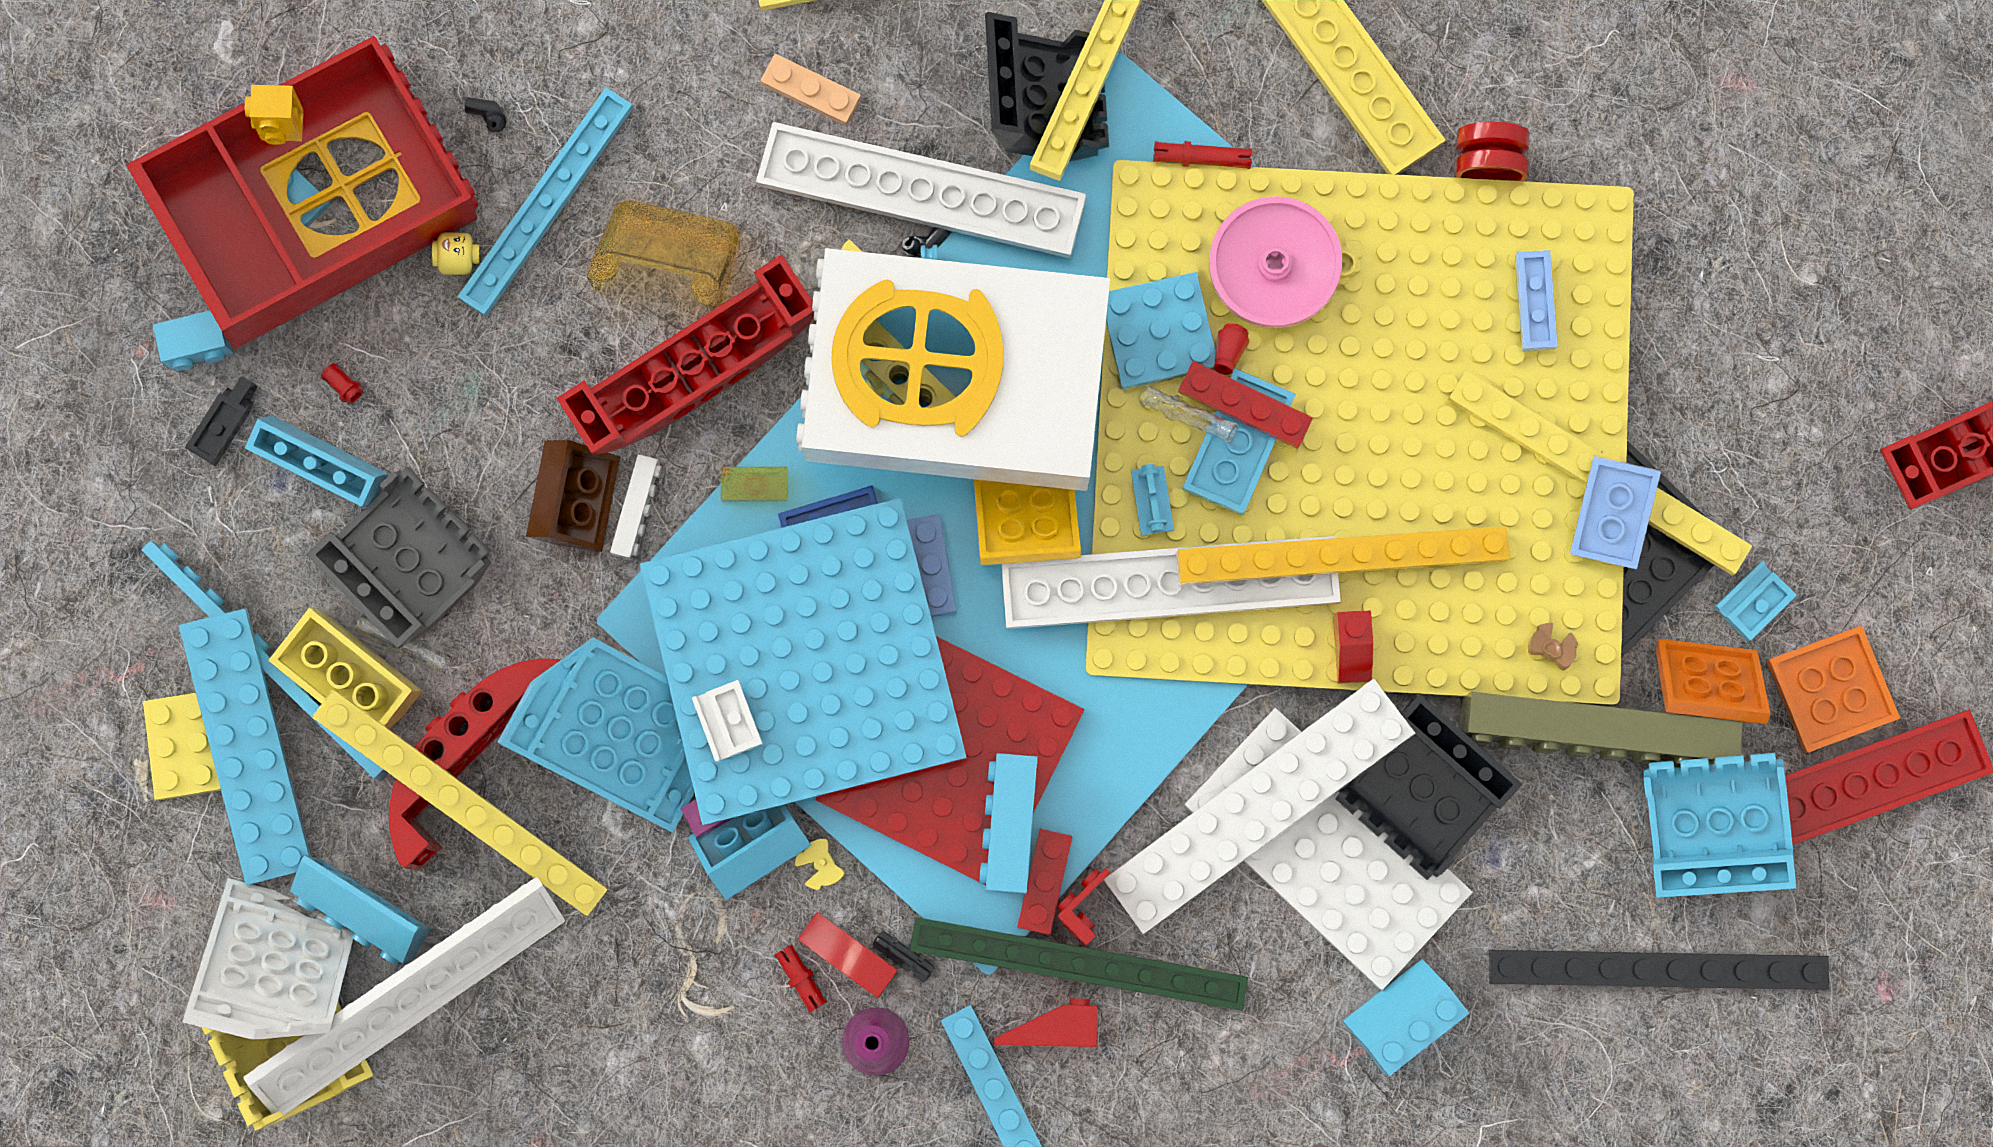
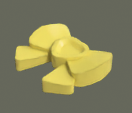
[795,838,845,890]

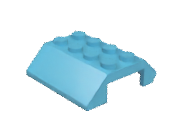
[1643,753,1797,898]

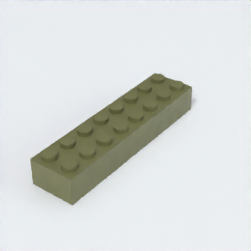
[1459,692,1743,767]

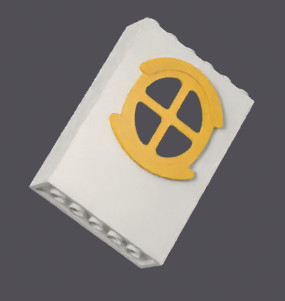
[796,248,1110,491]

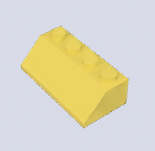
[268,608,423,729]

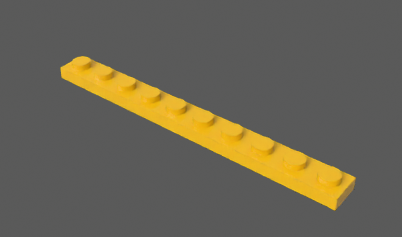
[1176,526,1510,585]

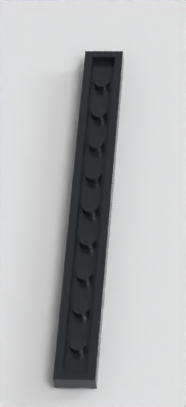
[1489,950,1829,990]

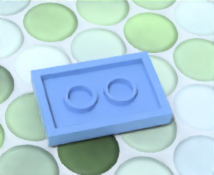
[1570,456,1661,569]

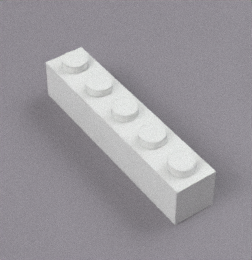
[610,454,662,561]

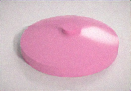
[1209,196,1342,328]

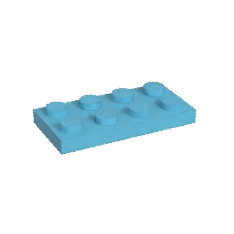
[1182,368,1296,516]

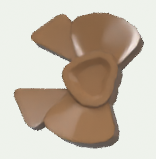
[1528,623,1578,671]

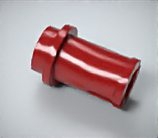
[321,363,363,404]

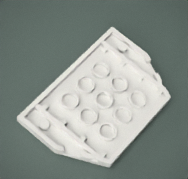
[183,878,354,1040]

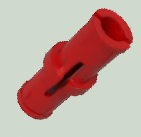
[774,944,828,1013]

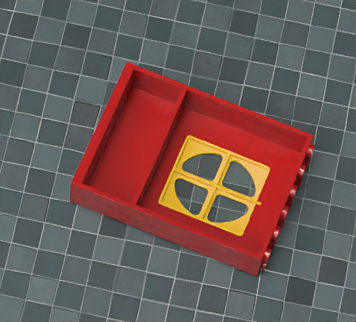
[126,36,479,350]

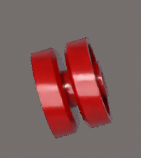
[1455,121,1530,181]

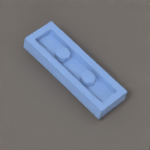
[1515,250,1558,351]

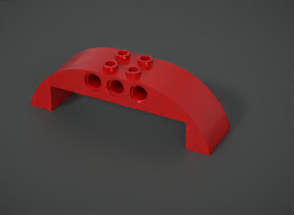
[556,254,814,455]
[1880,401,1993,510]
[389,658,562,871]

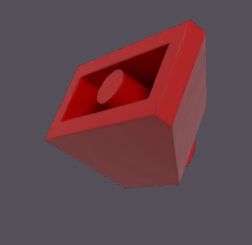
[1333,610,1373,684]

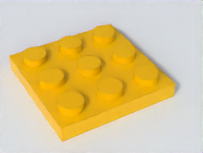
[974,479,1081,565]

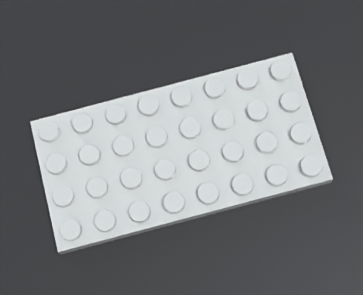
[1184,708,1472,991]

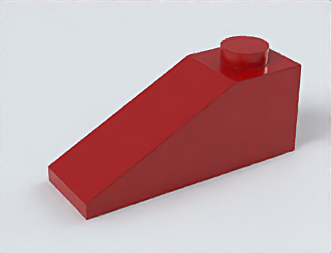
[994,998,1097,1047]

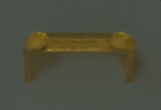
[587,200,740,311]

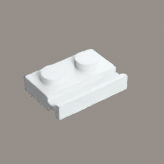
[692,680,763,762]

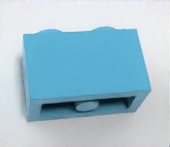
[153,310,234,371]

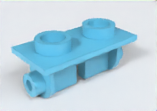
[1131,464,1174,536]

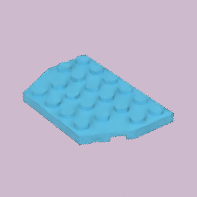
[498,637,694,833]

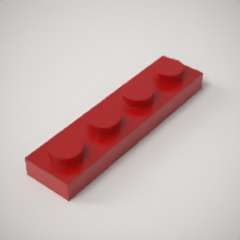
[1178,361,1313,450]

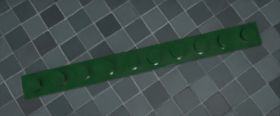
[909,917,1248,1011]

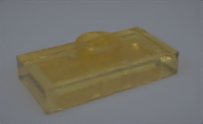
[721,466,788,502]

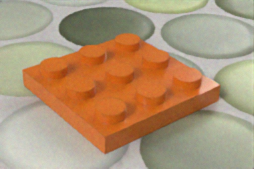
[1766,625,1900,754]
[1655,638,1771,724]

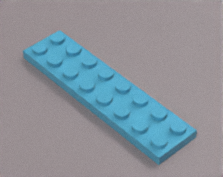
[178,608,311,885]

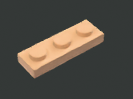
[760,54,861,126]

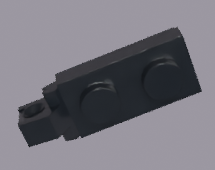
[185,376,258,466]

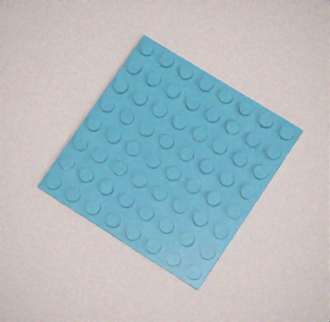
[640,498,967,825]

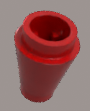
[1214,323,1250,375]

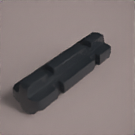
[872,931,935,982]

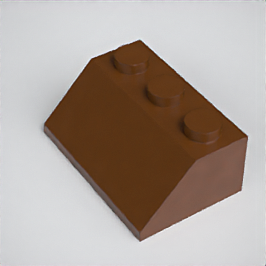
[526,440,620,552]

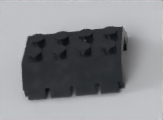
[985,12,1109,162]
[1335,694,1523,880]

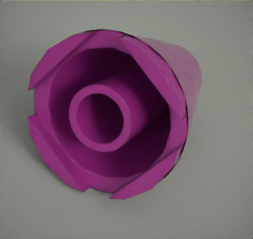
[842,1007,910,1076]

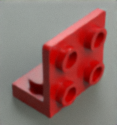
[1056,868,1111,946]

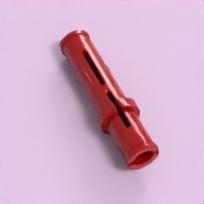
[1153,141,1252,169]

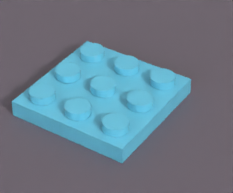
[1106,272,1216,390]

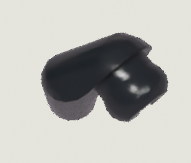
[465,97,507,132]
[901,227,950,257]

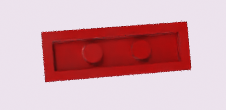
[1017,828,1073,935]

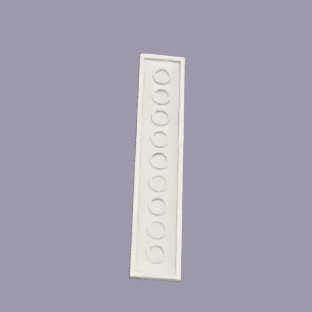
[756,122,1087,259]
[1001,536,1341,629]
[1104,679,1416,934]
[243,877,565,1116]

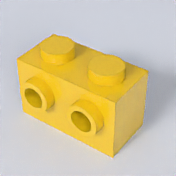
[245,85,303,145]

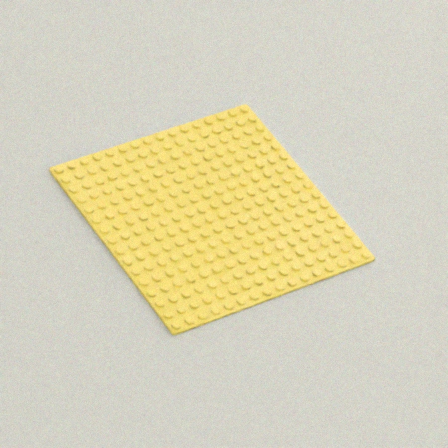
[1086,160,1634,705]

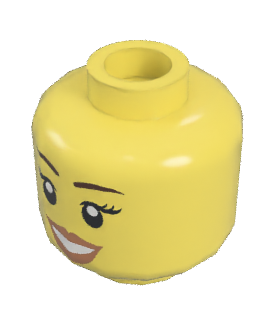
[432,232,479,275]

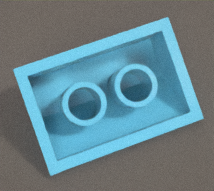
[688,804,811,900]
[1342,959,1470,1076]

